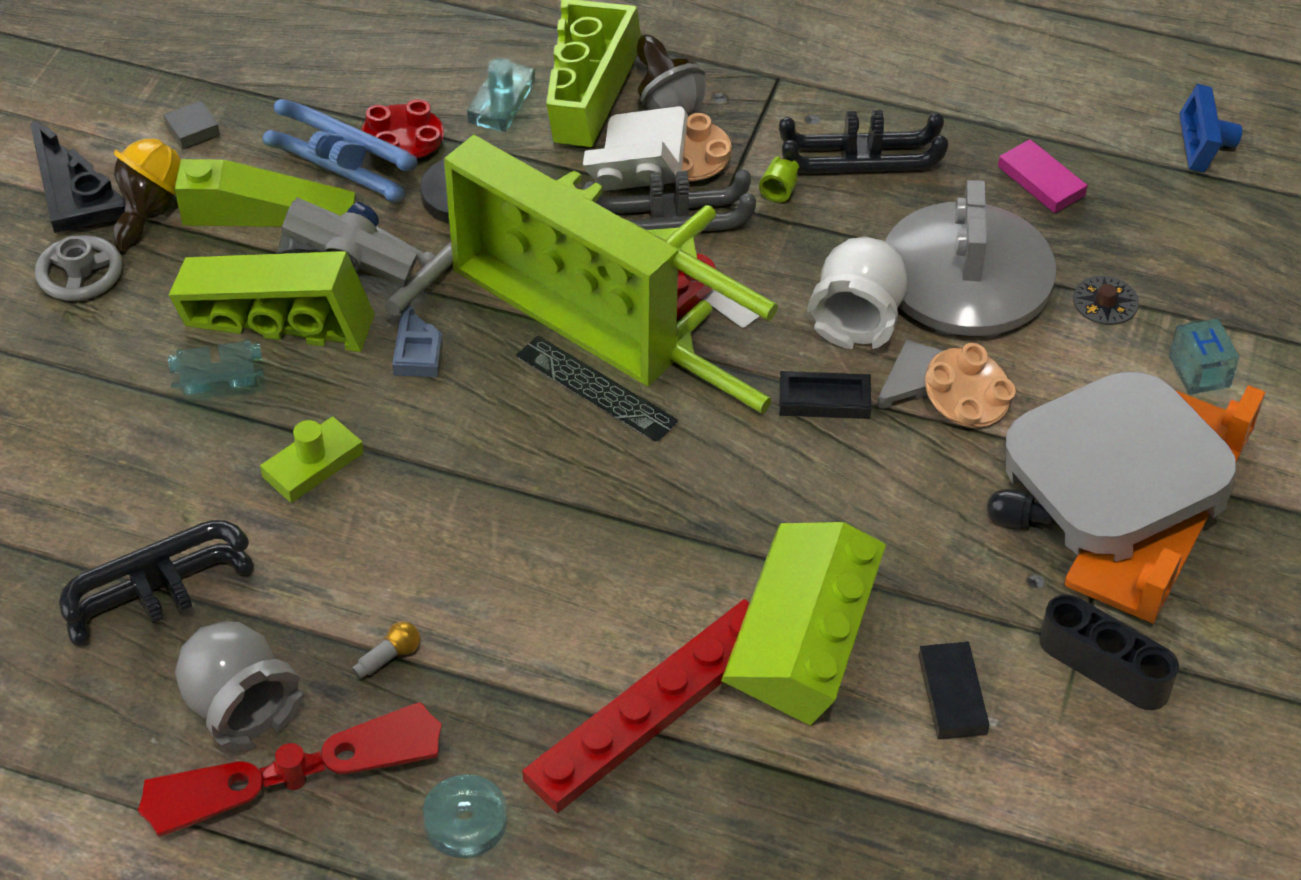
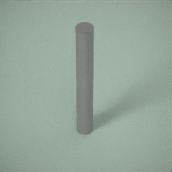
[385,242,453,316]

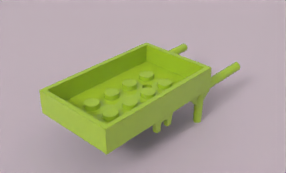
[444,134,778,414]

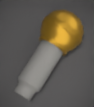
[352,621,421,680]

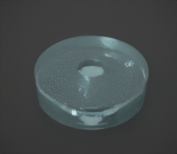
[423,774,508,858]

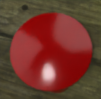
[361,99,444,159]

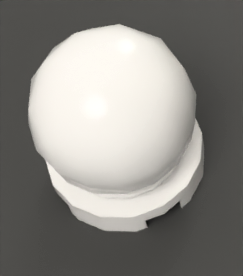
[807,236,908,349]

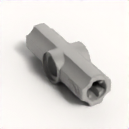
[281,197,419,287]

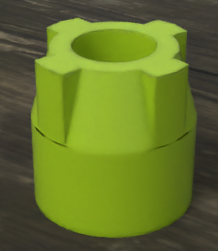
[759,156,800,203]

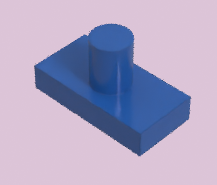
[1179,84,1242,173]

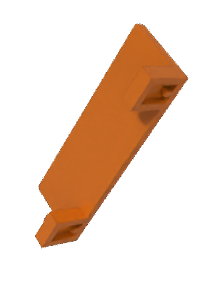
[1064,385,1266,624]

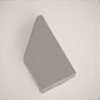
[877,339,942,409]

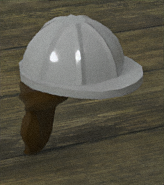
[637,34,706,117]

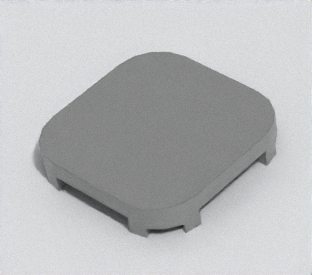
[1006,372,1236,562]

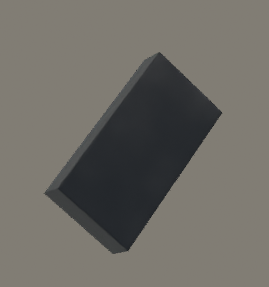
[779,371,871,419]
[919,641,990,739]

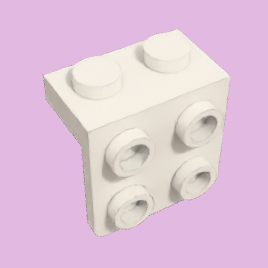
[583,106,688,191]

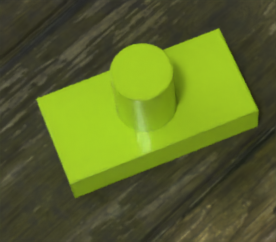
[260,416,364,503]

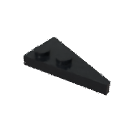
[30,121,126,233]

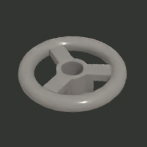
[35,235,122,301]

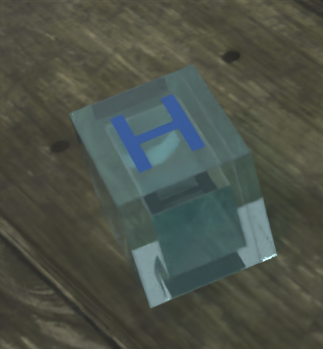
[1169,318,1240,395]

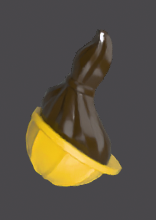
[113,138,180,253]

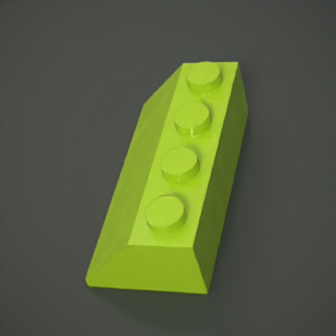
[721,522,886,726]

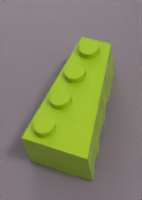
[169,251,375,352]

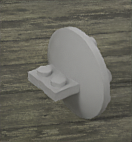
[885,180,1056,338]

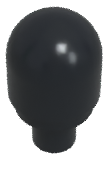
[987,489,1053,529]

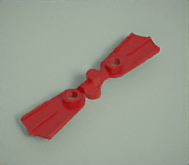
[138,702,442,837]

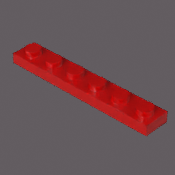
[522,598,750,814]

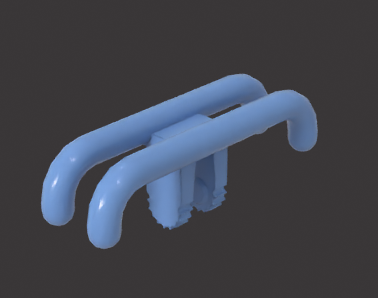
[262,99,417,203]

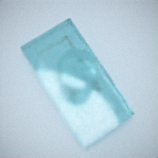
[467,58,535,132]

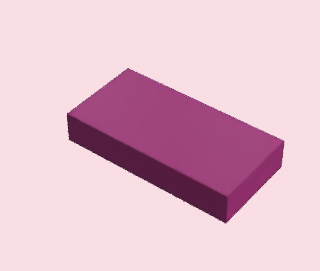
[998,139,1088,213]

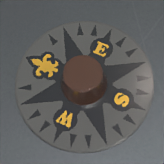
[1073,276,1139,325]

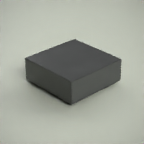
[163,100,220,149]

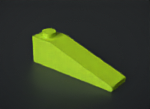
[175,159,356,227]

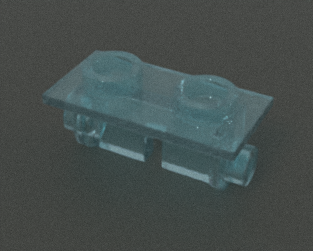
[168,339,265,395]

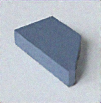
[392,305,443,377]

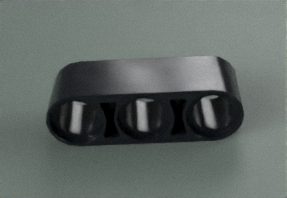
[1039,594,1179,710]

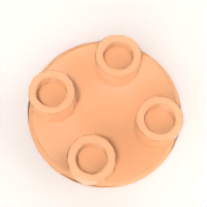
[681,113,732,182]
[925,343,1016,428]

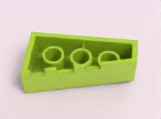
[546,0,641,147]

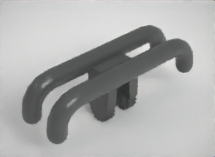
[583,169,756,232]

